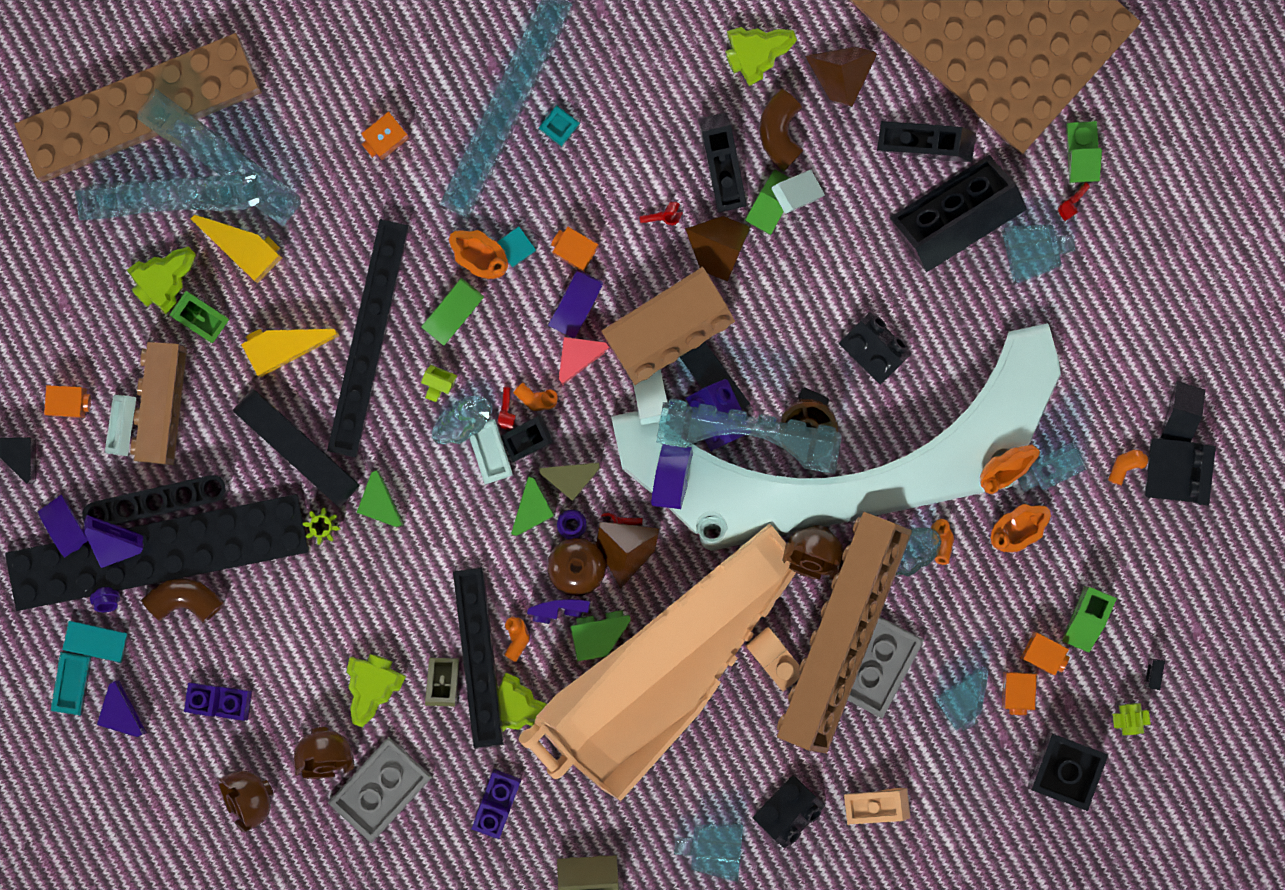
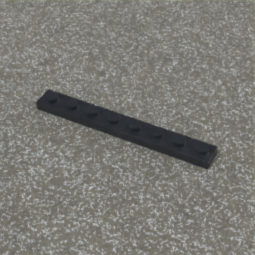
[327,219,409,458]

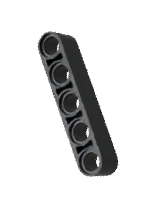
[233,388,360,508]
[82,475,229,525]

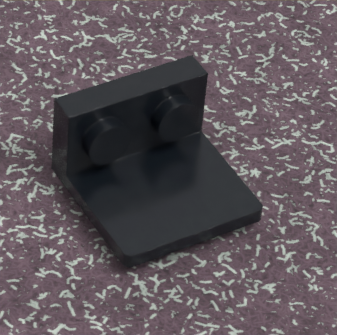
[1145,438,1216,506]

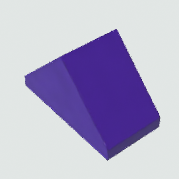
[84,515,143,568]
[97,680,147,737]

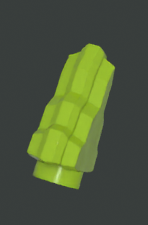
[725,27,797,86]
[127,246,196,314]
[346,654,406,727]
[498,672,547,731]

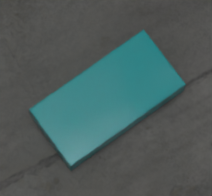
[62,621,129,663]
[51,652,91,716]

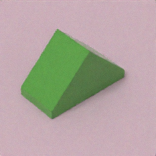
[745,169,789,235]
[169,291,229,344]
[357,470,404,527]
[511,477,554,536]

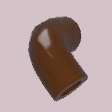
[759,88,804,172]
[140,578,225,624]

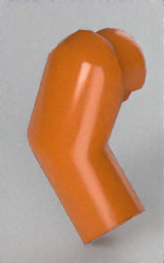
[513,382,558,411]
[1108,450,1148,486]
[931,519,954,565]
[504,617,530,662]

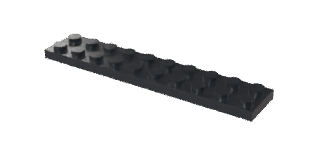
[5,494,310,611]

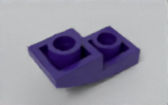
[548,269,603,338]
[651,444,693,509]
[37,495,88,557]
[527,599,591,624]
[184,682,252,721]
[471,769,522,839]

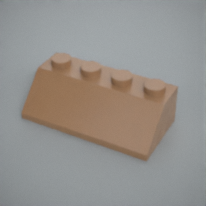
[601,267,735,385]
[130,342,187,465]

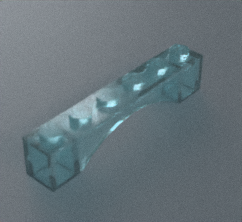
[137,89,301,226]
[75,173,259,220]
[656,399,841,474]

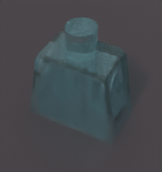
[1001,225,1075,285]
[1018,441,1087,492]
[674,822,743,882]

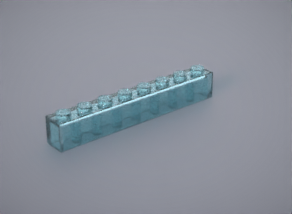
[439,0,573,221]

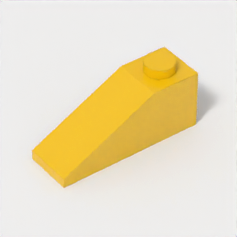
[190,214,282,283]
[241,329,340,377]

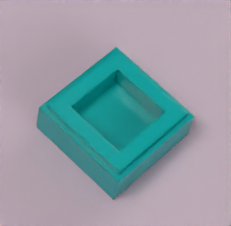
[538,105,580,147]
[497,226,536,268]

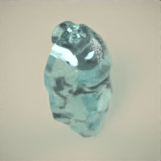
[432,396,493,444]
[895,528,942,577]

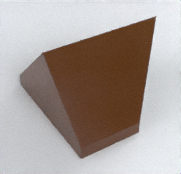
[805,47,877,107]
[685,216,751,282]
[596,522,659,589]

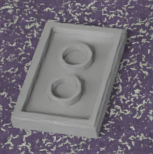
[848,617,924,719]
[328,737,433,843]

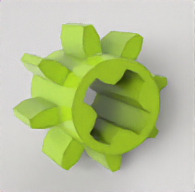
[303,508,341,545]
[1112,703,1151,735]

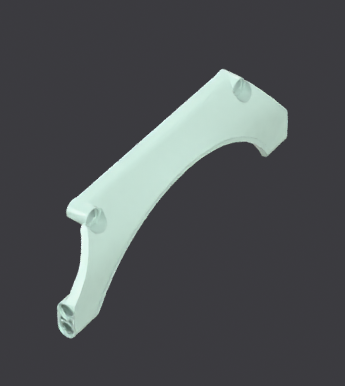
[611,323,1061,551]

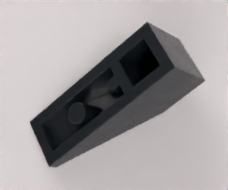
[697,113,747,213]
[877,121,976,163]

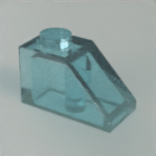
[933,666,989,731]

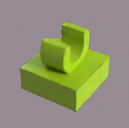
[421,365,458,402]

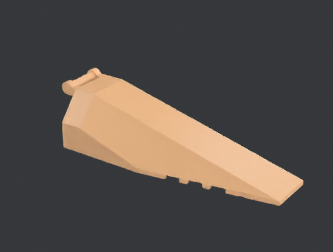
[519,524,796,801]

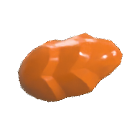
[449,230,508,279]
[980,445,1040,494]
[990,503,1051,552]

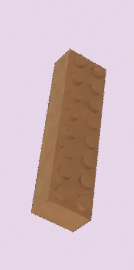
[14,33,262,183]
[777,511,912,754]

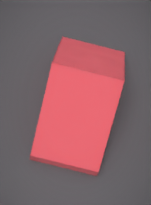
[559,337,610,385]

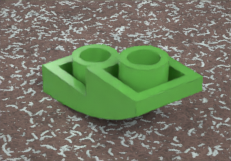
[421,278,484,346]

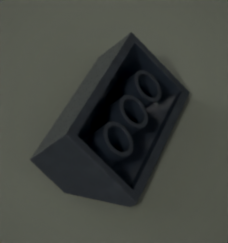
[889,155,1027,272]

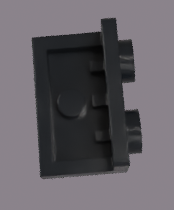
[838,312,911,385]
[752,775,825,848]

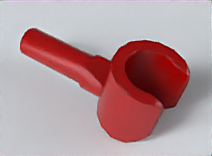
[1058,182,1090,221]
[639,202,683,226]
[498,387,516,431]
[601,513,643,525]

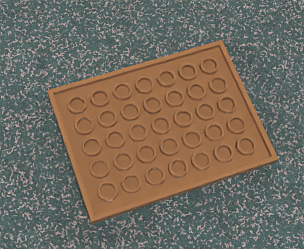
[849,0,1141,155]

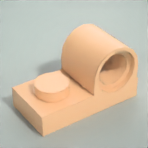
[745,627,801,692]
[844,788,911,825]

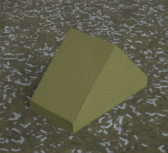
[539,463,600,501]
[425,657,459,707]

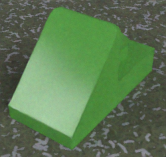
[1066,121,1102,183]

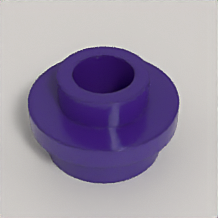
[557,510,587,539]
[90,587,120,613]

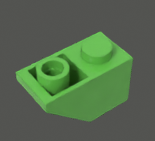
[1061,586,1117,653]
[571,610,631,662]

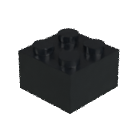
[1027,732,1108,811]

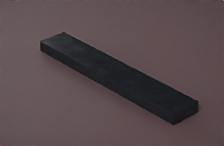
[453,567,505,749]

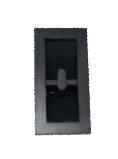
[1160,381,1206,442]
[501,415,554,463]
[0,437,36,484]

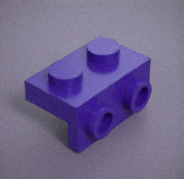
[686,379,751,451]

